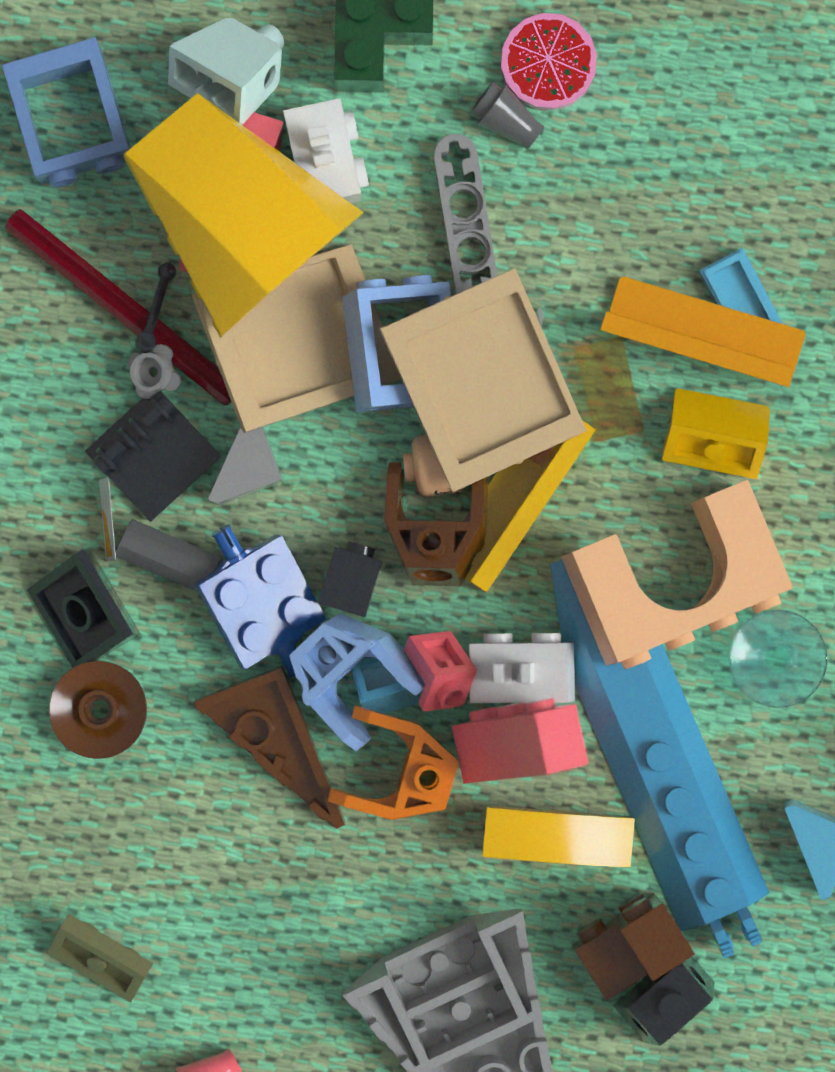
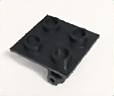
[85,391,222,522]

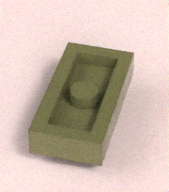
[47,914,153,1003]

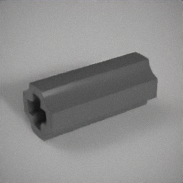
[116,519,222,592]

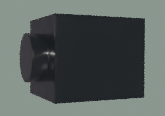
[318,541,383,617]

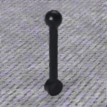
[135,262,176,353]

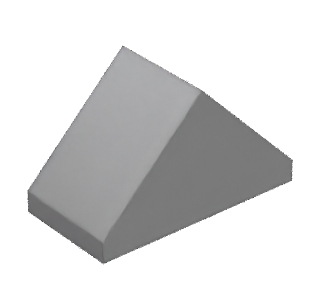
[208,427,284,506]

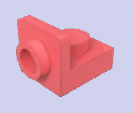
[404,631,477,712]

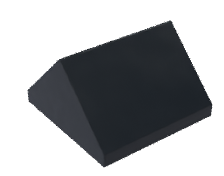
[27,549,141,668]

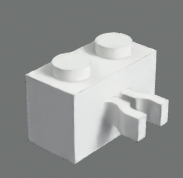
[283,98,369,203]
[469,633,575,703]

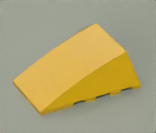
[123,93,364,338]

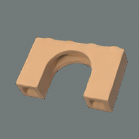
[561,479,793,670]

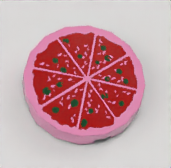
[501,13,597,111]

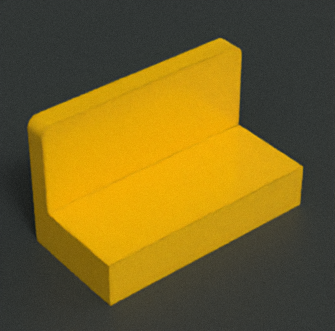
[662,388,770,479]

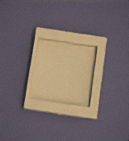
[192,244,402,434]
[380,268,587,492]

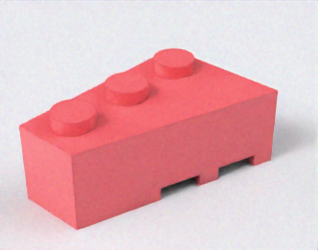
[452,698,588,784]

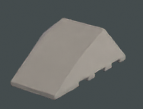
[342,908,552,1072]

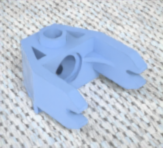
[289,613,425,751]

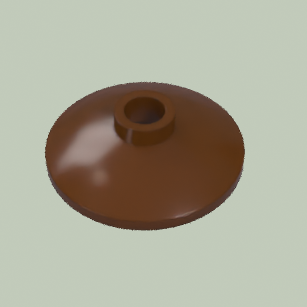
[49,661,147,759]

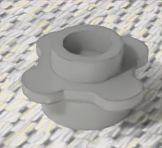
[128,344,181,399]

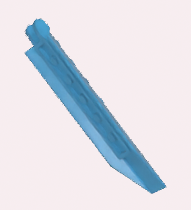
[550,559,769,959]

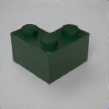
[334,0,434,92]

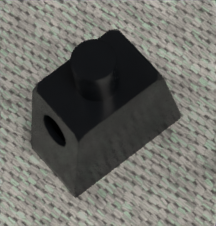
[613,956,715,1046]

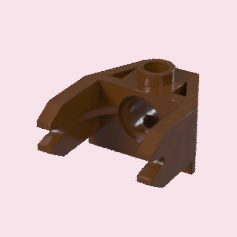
[384,462,488,586]

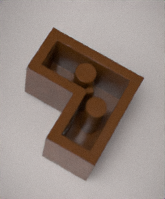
[572,892,695,1001]

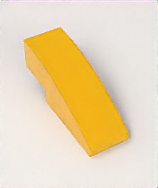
[482,805,635,867]

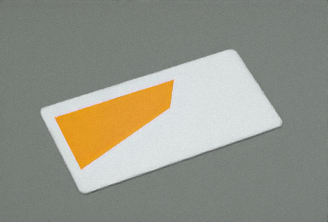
[99,477,116,562]

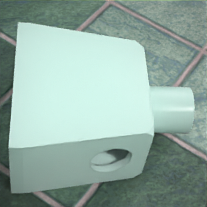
[168,18,284,124]

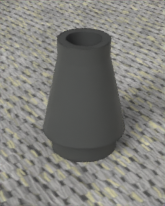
[470,82,544,149]

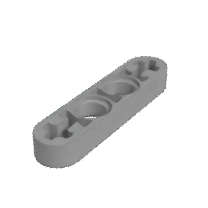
[434,134,497,294]

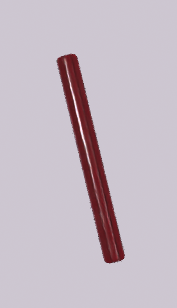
[5,209,232,406]

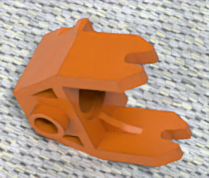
[328,705,459,820]

